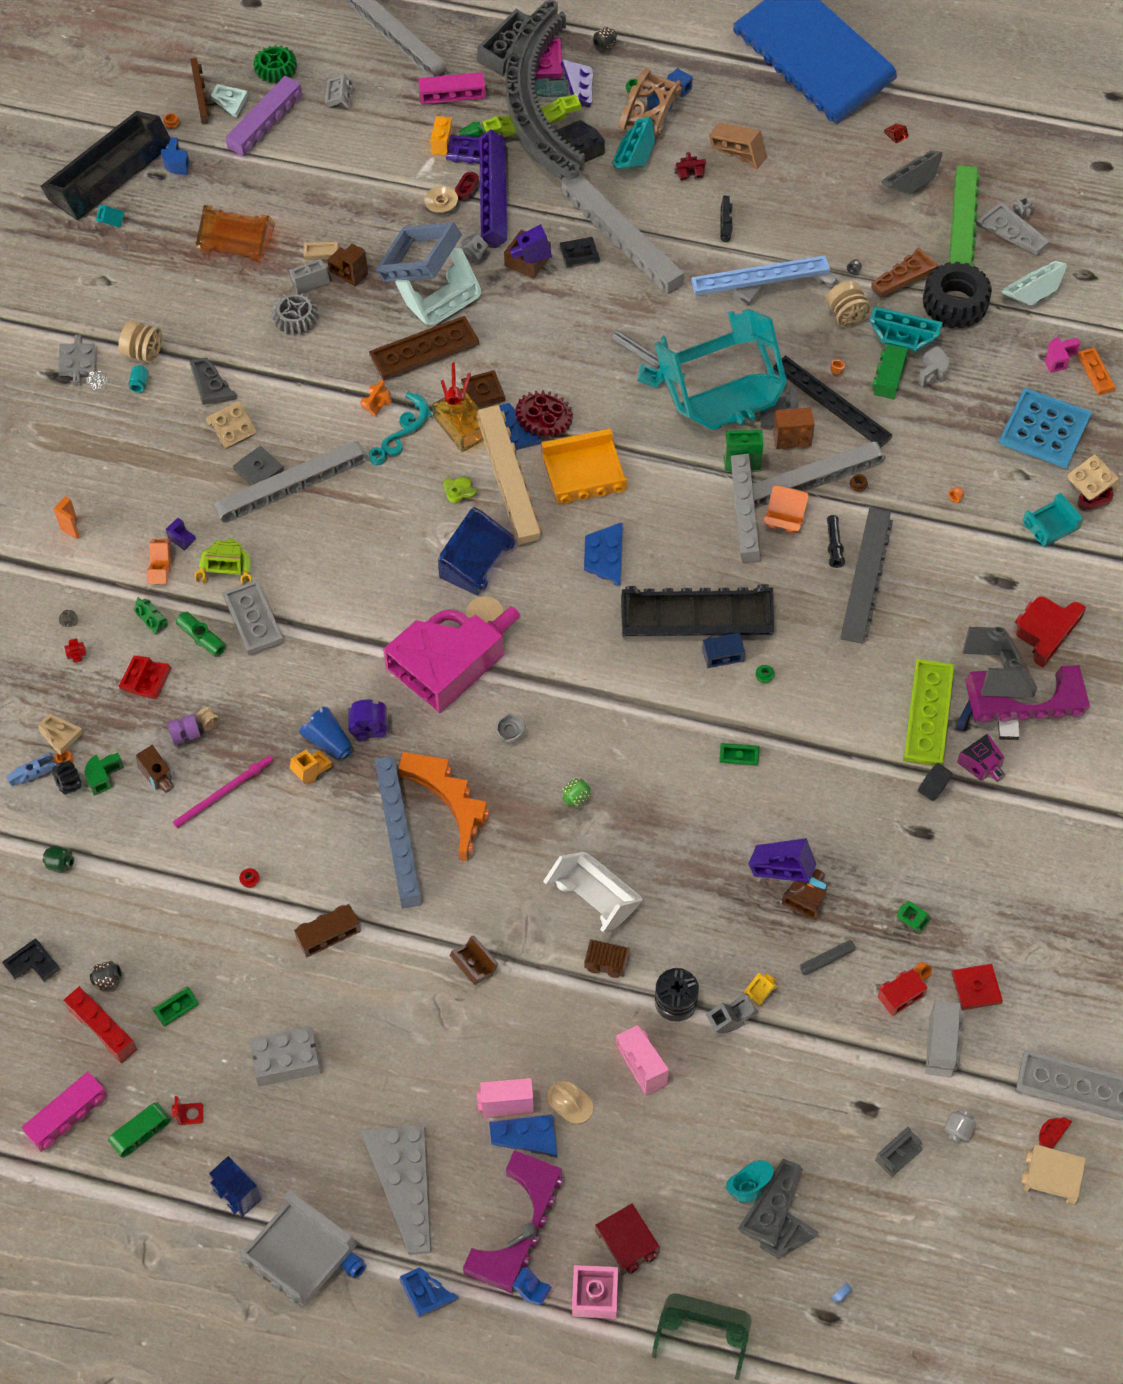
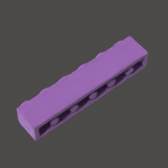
[226,76,302,156]

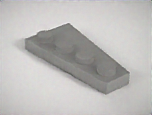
[976,202,1050,255]

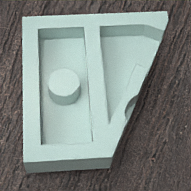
[211,84,248,118]

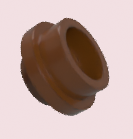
[850,474,868,492]

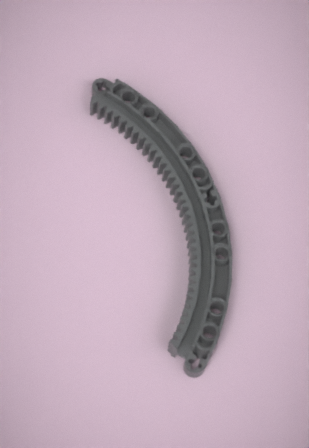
[505,0,585,180]

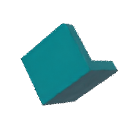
[96,205,125,228]

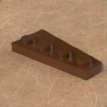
[190,58,210,124]

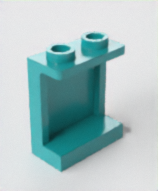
[1023,493,1083,547]

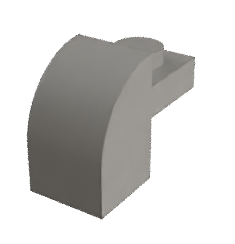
[918,346,949,387]

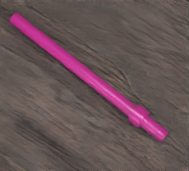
[172,755,273,828]

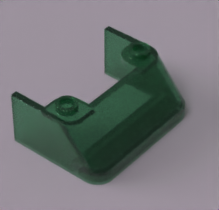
[652,1293,752,1380]

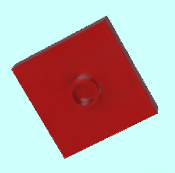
[951,964,1003,1010]

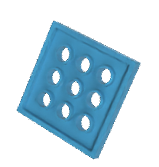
[998,387,1092,469]

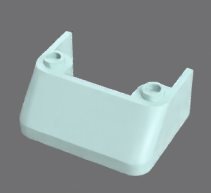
[395,248,481,325]

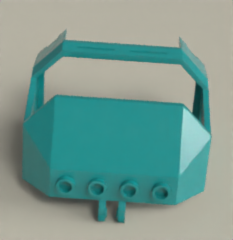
[654,309,787,430]

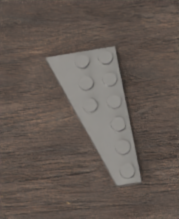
[360,1126,431,1255]

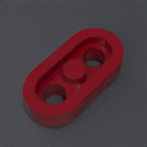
[455,172,479,200]
[1078,488,1114,511]

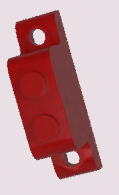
[1015,596,1086,668]

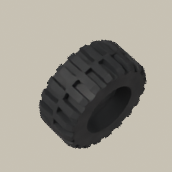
[923,262,992,329]

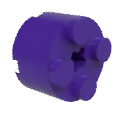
[348,699,387,741]

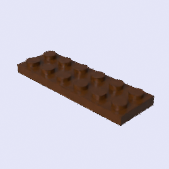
[369,315,479,381]

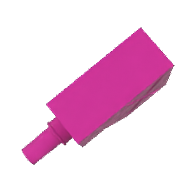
[383,606,521,713]

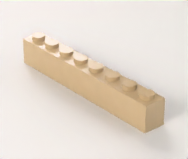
[477,405,542,546]

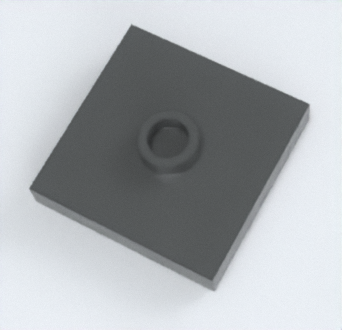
[233,445,284,485]

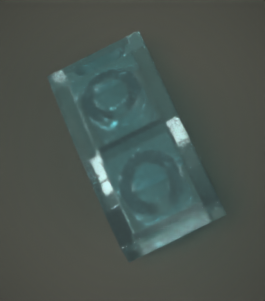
[535,78,568,97]

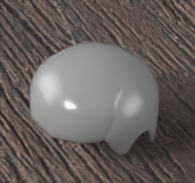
[496,713,525,743]

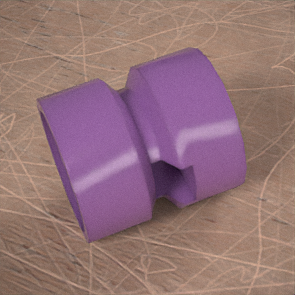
[167,714,201,746]

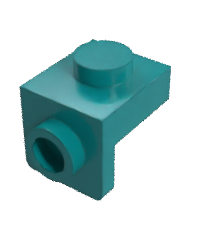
[637,363,665,388]

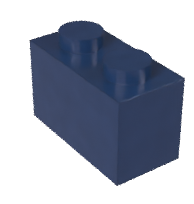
[702,633,745,669]

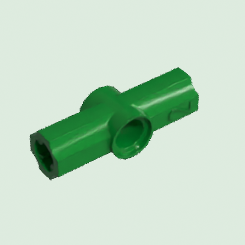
[176,611,227,657]

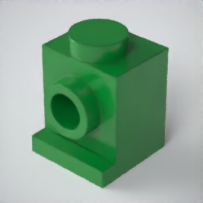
[896,900,932,935]

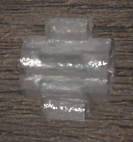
[85,370,108,390]

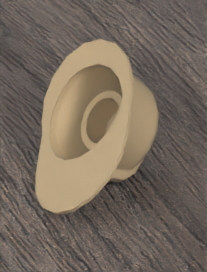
[547,1081,594,1124]

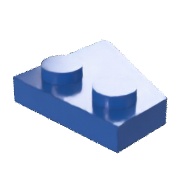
[399,1267,457,1318]

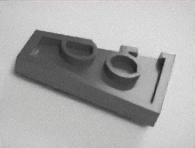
[190,358,237,405]

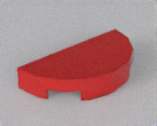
[1039,1117,1072,1149]

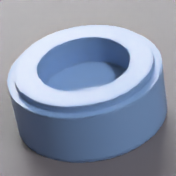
[831,1283,852,1304]

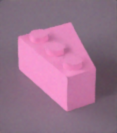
[616,1025,670,1096]

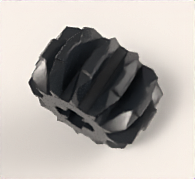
[52,760,81,795]

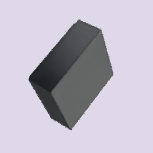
[998,720,1019,740]

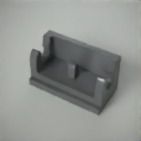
[875,1127,923,1177]

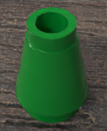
[458,121,484,137]

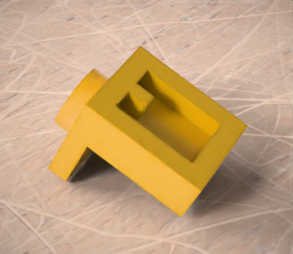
[744,972,778,1005]

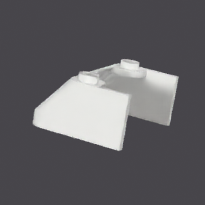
[543,852,642,932]

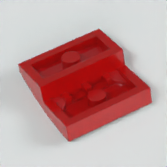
[118,655,171,699]

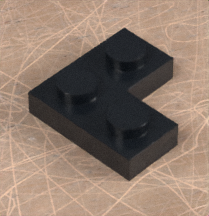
[2,938,60,982]

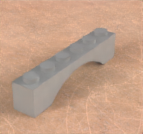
[731,453,761,563]

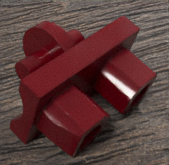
[674,152,706,181]

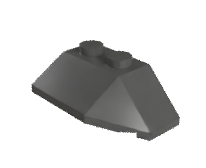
[881,150,942,194]

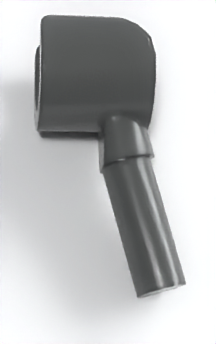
[508,1223,536,1248]

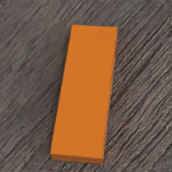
[1077,348,1116,396]

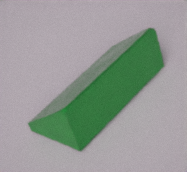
[719,743,760,765]
[151,986,199,1027]

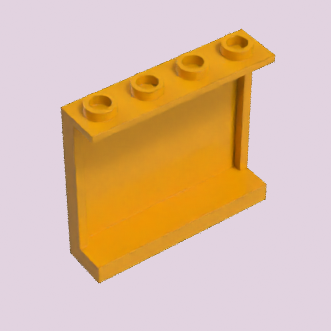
[541,428,628,505]

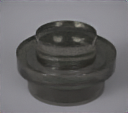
[59,610,78,627]

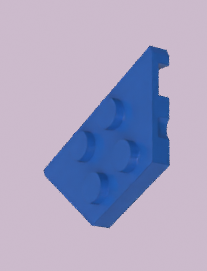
[584,523,623,586]

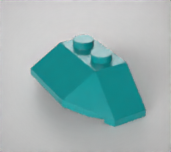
[612,116,655,169]
[870,306,943,351]

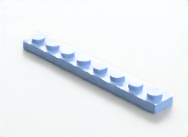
[691,256,830,296]

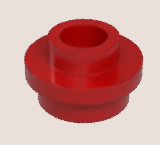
[239,868,260,888]

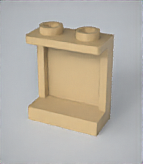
[1021,1144,1086,1205]

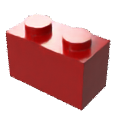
[878,968,928,1017]

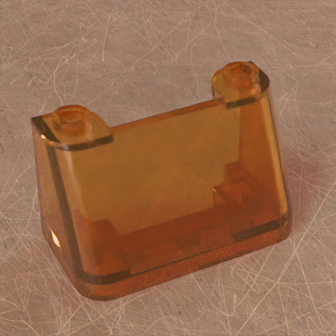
[196,205,275,261]

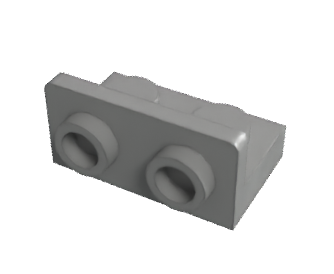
[325,74,353,108]

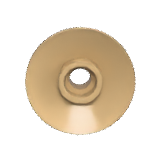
[424,186,458,213]

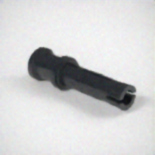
[827,515,845,568]

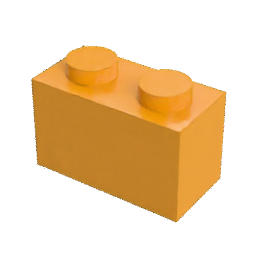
[430,116,453,156]

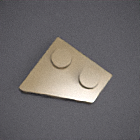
[39,714,82,755]

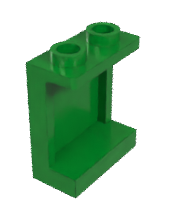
[724,430,764,471]

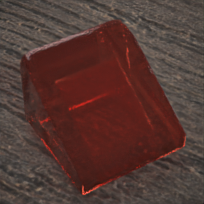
[884,123,909,143]

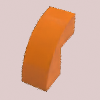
[147,539,171,584]

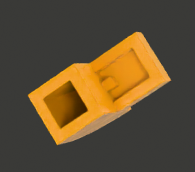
[290,750,332,784]

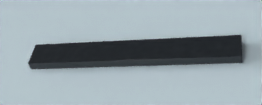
[773,355,892,448]

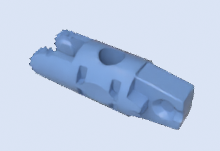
[6,753,57,786]

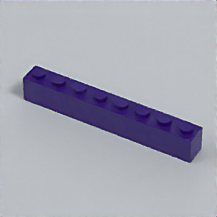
[480,129,507,248]

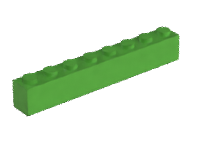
[949,165,980,267]

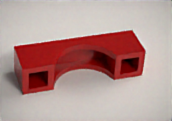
[63,986,137,1063]

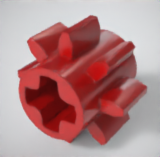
[64,638,87,663]

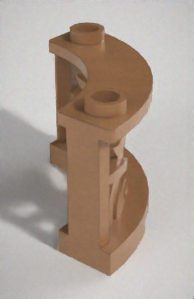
[618,68,682,139]

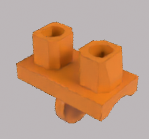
[360,380,392,416]

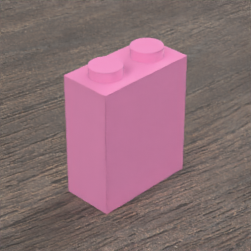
[477,1078,534,1118]

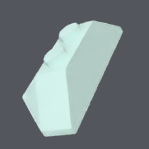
[1002,261,1067,305]

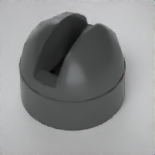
[847,259,862,275]

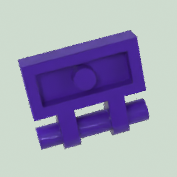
[446,135,480,164]

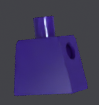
[510,224,552,264]

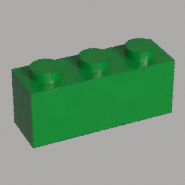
[872,344,908,400]

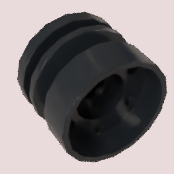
[655,968,699,1022]

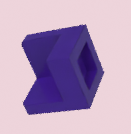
[165,518,196,551]

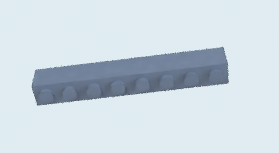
[375,756,421,909]

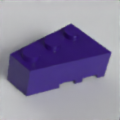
[748,838,816,883]

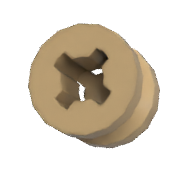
[196,707,220,731]

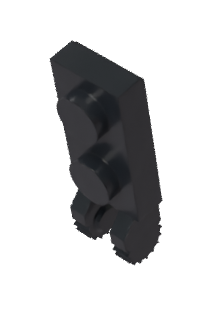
[720,195,733,242]

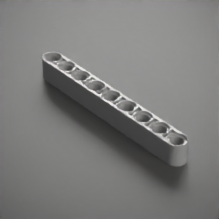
[347,0,447,77]
[214,441,368,523]
[732,442,886,509]

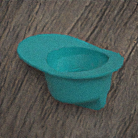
[726,1160,774,1203]

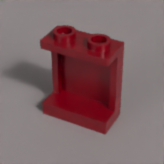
[595,1203,660,1275]

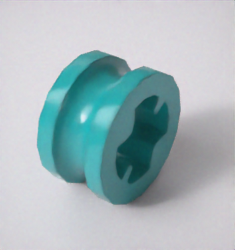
[369,447,386,466]

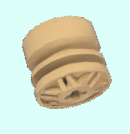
[826,281,871,327]
[119,320,162,364]

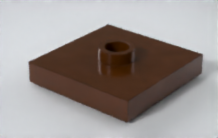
[461,370,505,409]

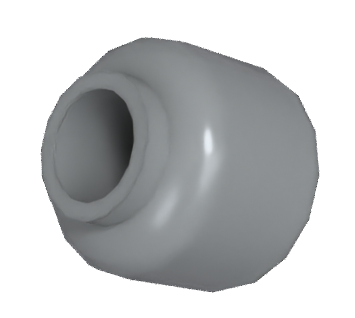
[944,1110,976,1143]

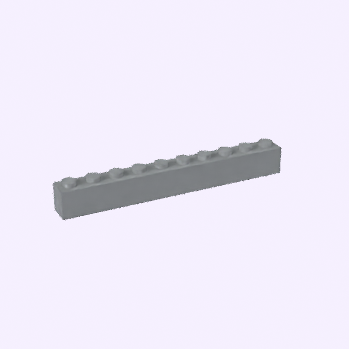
[561,173,684,294]

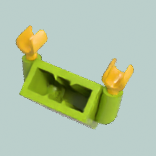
[194,538,252,585]

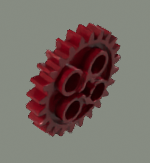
[515,390,573,439]

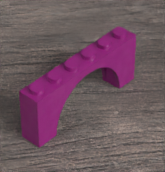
[965,665,1090,723]
[463,1150,564,1294]

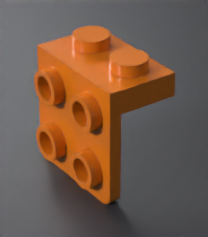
[763,485,809,533]

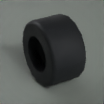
[918,763,953,801]

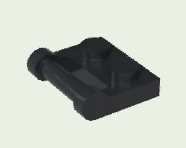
[560,237,600,268]

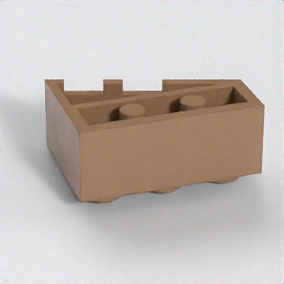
[709,123,767,169]

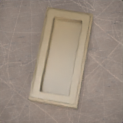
[304,242,339,260]

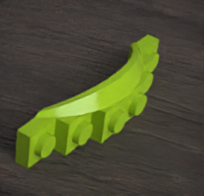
[482,94,581,137]

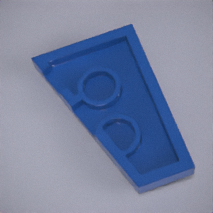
[489,1115,557,1158]

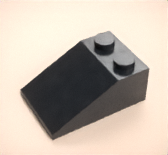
[555,120,605,162]

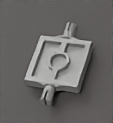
[59,334,96,386]

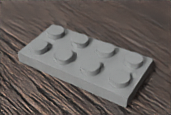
[222,580,284,655]

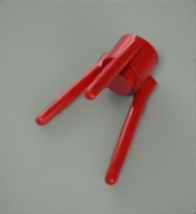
[441,362,471,405]

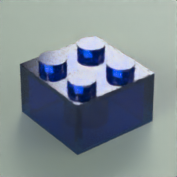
[209,1156,262,1217]

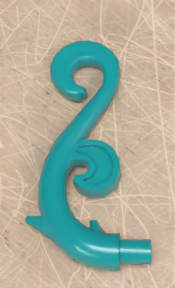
[381,391,433,456]

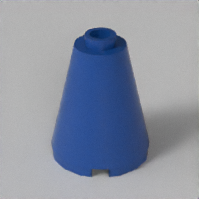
[299,706,352,759]

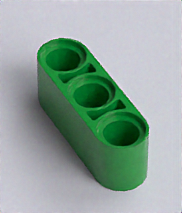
[108,1102,171,1157]

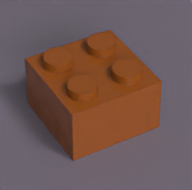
[773,407,815,449]

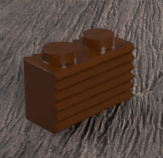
[584,939,630,978]

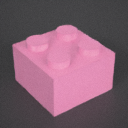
[572,1265,618,1319]

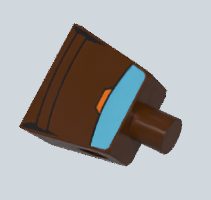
[136,745,174,793]
[782,869,828,920]

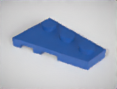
[499,403,542,450]

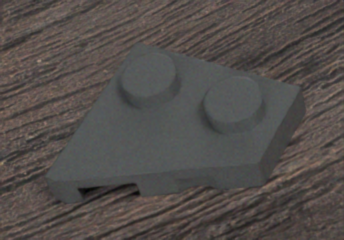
[759,1212,818,1259]

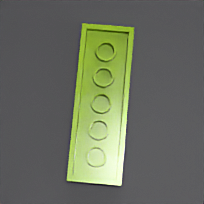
[903,659,954,766]

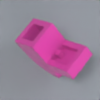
[1045,337,1081,373]

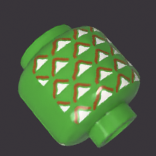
[562,778,591,807]

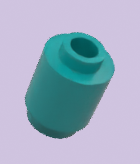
[128,365,149,393]

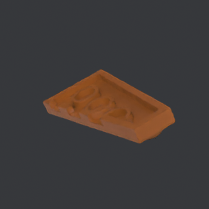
[871,247,938,297]

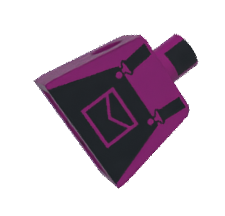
[957,733,1006,782]

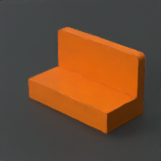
[53,496,79,539]

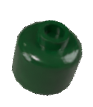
[43,845,74,873]

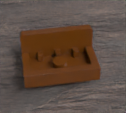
[449,935,498,985]

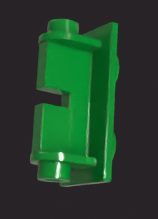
[134,597,168,635]

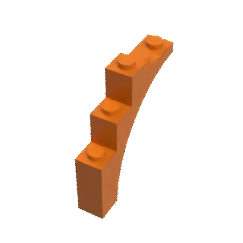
[398,752,490,861]

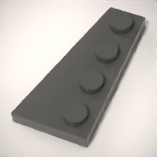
[738,1159,803,1247]

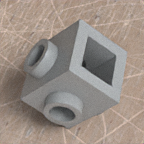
[460,233,488,263]

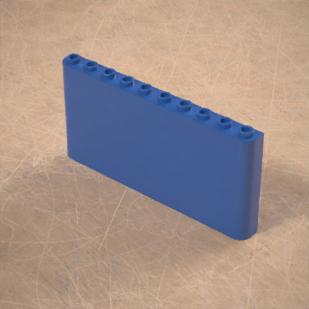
[733,0,897,124]

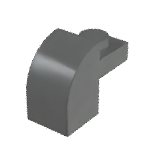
[706,993,758,1033]

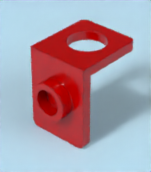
[172,1096,203,1125]

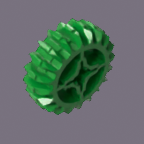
[253,44,297,84]

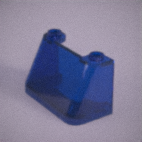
[438,507,516,596]

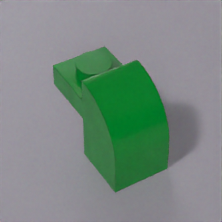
[85,753,124,796]

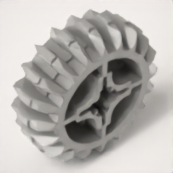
[272,292,319,335]

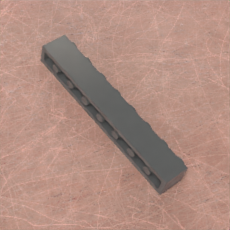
[840,508,893,644]

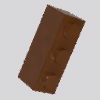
[294,904,361,958]

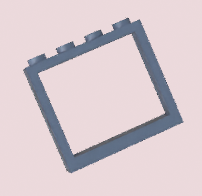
[375,222,462,283]

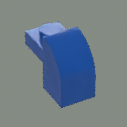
[161,137,190,175]

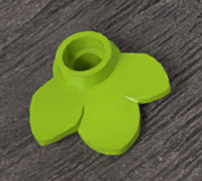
[443,476,478,503]

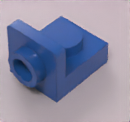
[512,1268,552,1305]

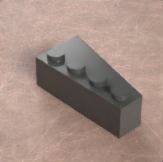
[477,8,529,76]

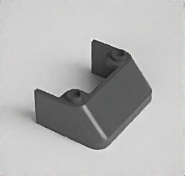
[962,626,1037,698]

